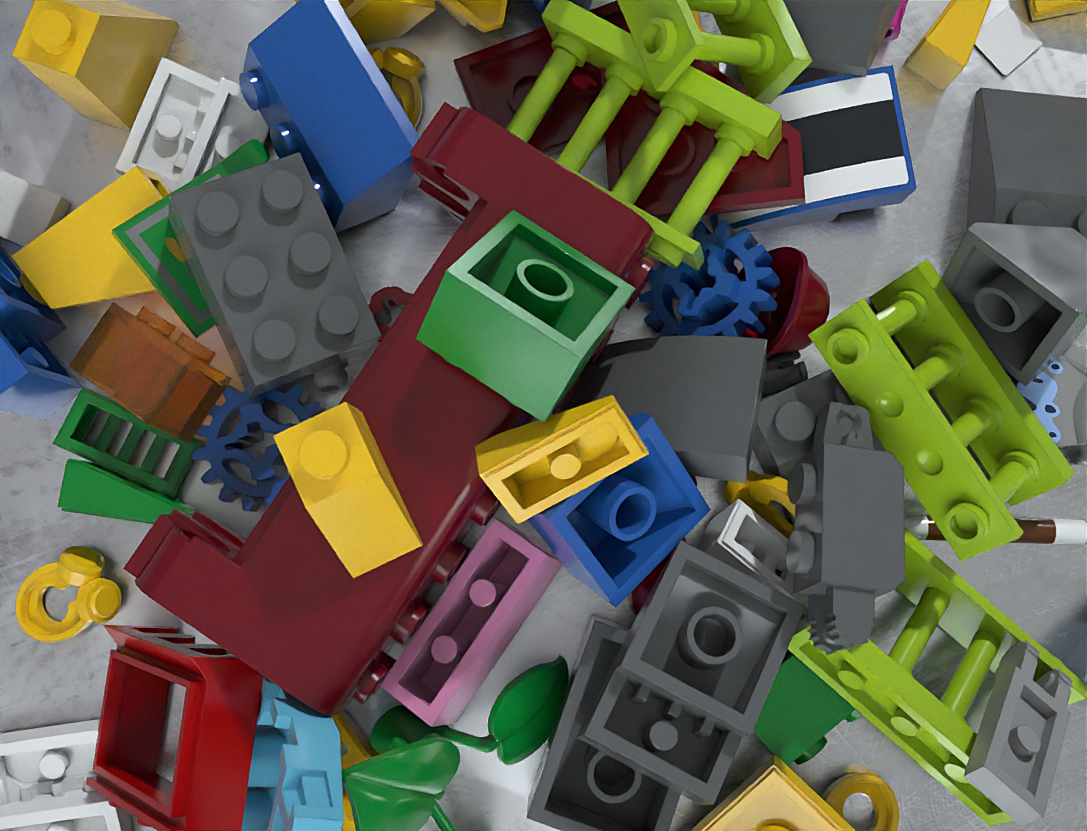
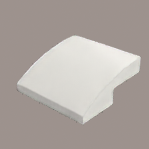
[115,57,270,193]
[0,719,132,831]

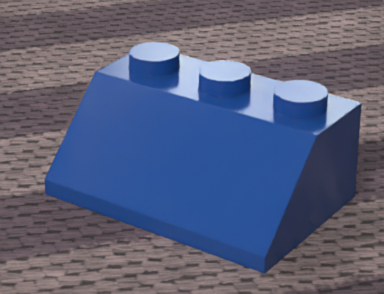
[239,0,420,233]

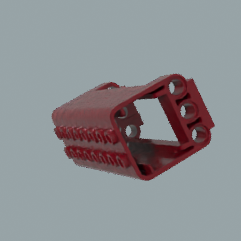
[123,102,656,716]

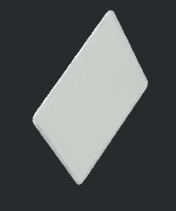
[975,7,1043,76]

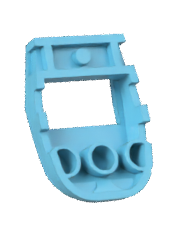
[241,676,344,831]

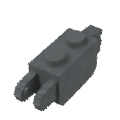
[786,402,905,655]

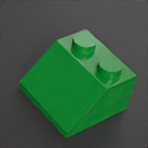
[416,210,636,423]

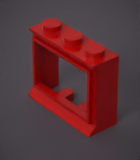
[86,625,263,831]

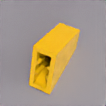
[12,0,180,132]
[11,166,171,309]

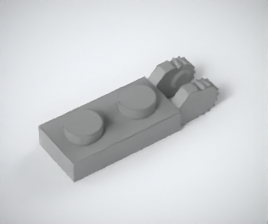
[963,640,1073,827]

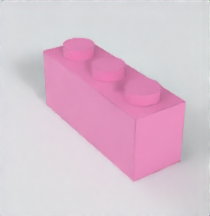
[380,518,563,727]

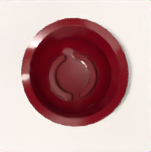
[737,247,830,356]

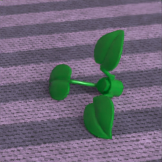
[342,655,569,831]

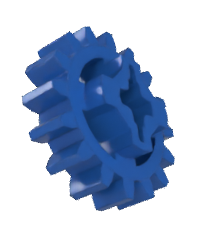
[639,220,780,337]
[192,383,327,512]

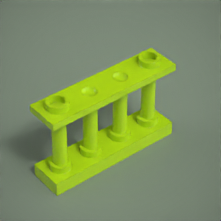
[506,0,782,271]
[617,0,812,104]
[808,259,1075,562]
[788,528,1087,826]

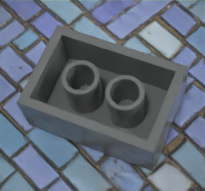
[168,152,382,398]
[526,614,681,831]

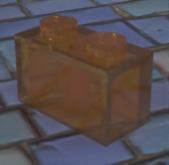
[69,302,232,443]

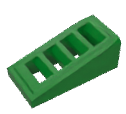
[52,386,203,498]
[58,458,208,524]

